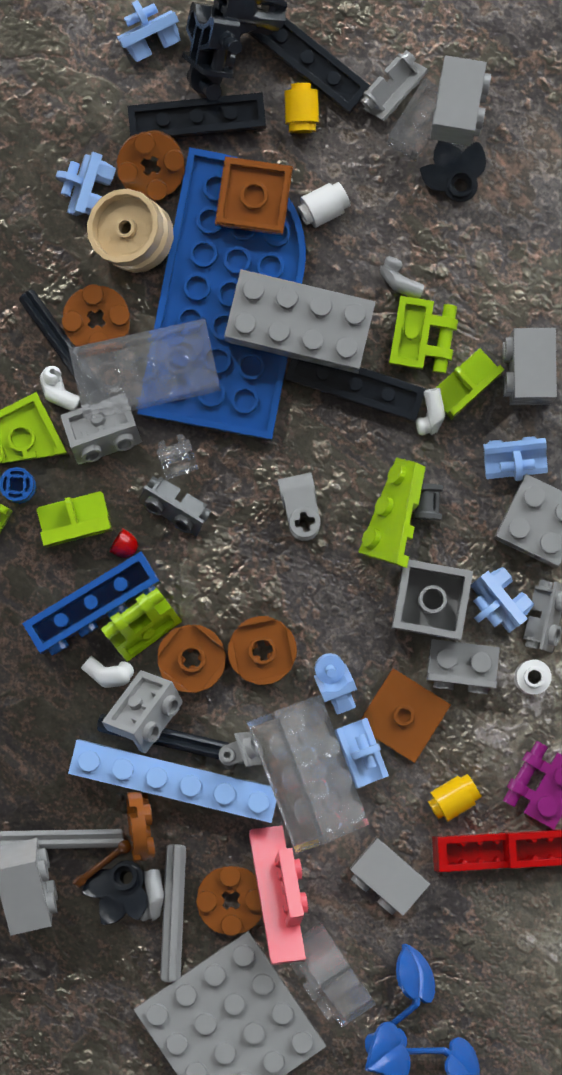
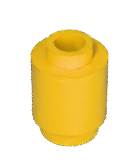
[284,83,319,134]
[428,774,481,822]

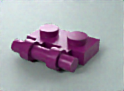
[503,741,562,830]

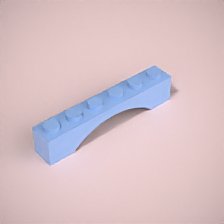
[68,739,280,823]

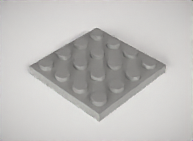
[134,930,326,1075]

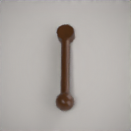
[73,840,131,888]

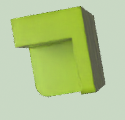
[436,348,505,420]
[37,491,113,548]

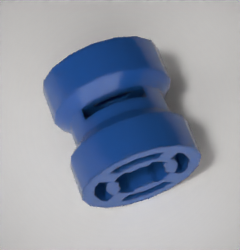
[0,467,37,504]

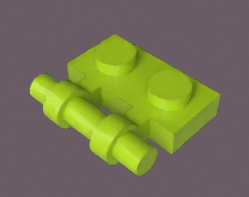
[389,296,458,374]
[101,588,182,662]

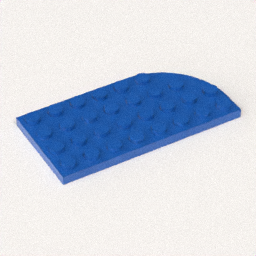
[137,147,306,441]

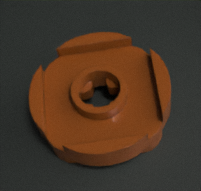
[117,130,185,200]
[62,284,130,354]
[228,616,297,685]
[158,625,226,693]
[126,791,155,862]
[196,865,262,936]

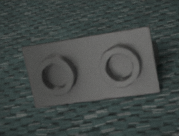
[139,476,212,537]

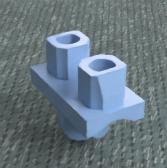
[117,0,181,62]
[55,152,116,216]
[483,436,548,481]
[471,567,534,633]
[314,653,357,714]
[333,718,389,789]

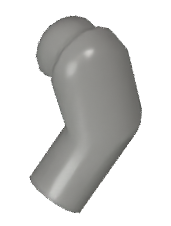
[380,256,424,299]
[140,869,164,921]

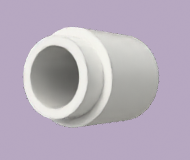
[297,182,351,228]
[514,660,551,695]

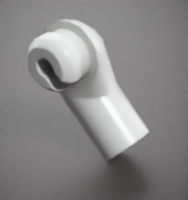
[40,366,81,411]
[416,388,445,436]
[81,656,134,688]

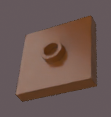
[215,156,293,235]
[360,668,451,763]

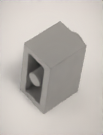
[350,837,430,916]

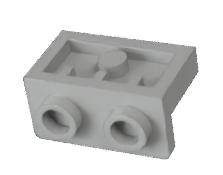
[60,393,142,464]
[426,639,500,694]
[102,670,183,753]

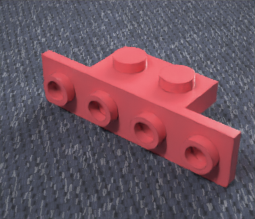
[249,825,308,965]

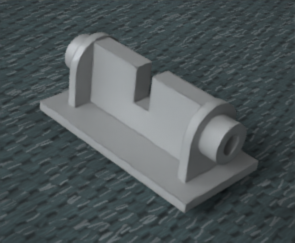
[361,50,429,121]
[523,580,562,653]
[219,732,266,767]

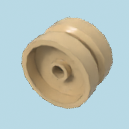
[87,188,174,273]

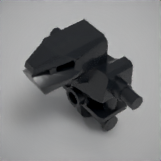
[182,0,287,100]

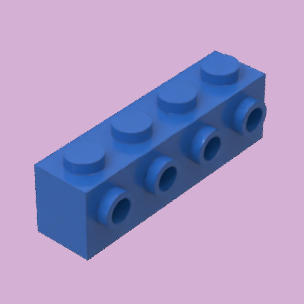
[22,551,161,656]

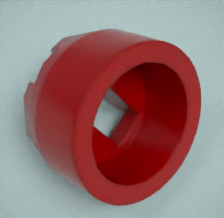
[109,528,138,558]

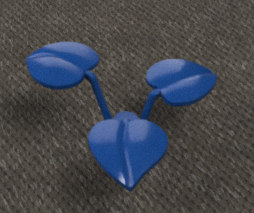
[365,944,480,1075]

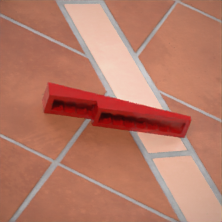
[432,829,562,872]

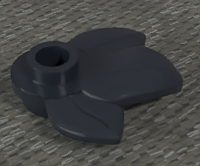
[420,141,486,203]
[82,860,148,925]

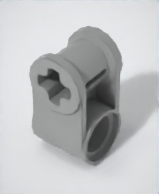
[277,472,320,541]

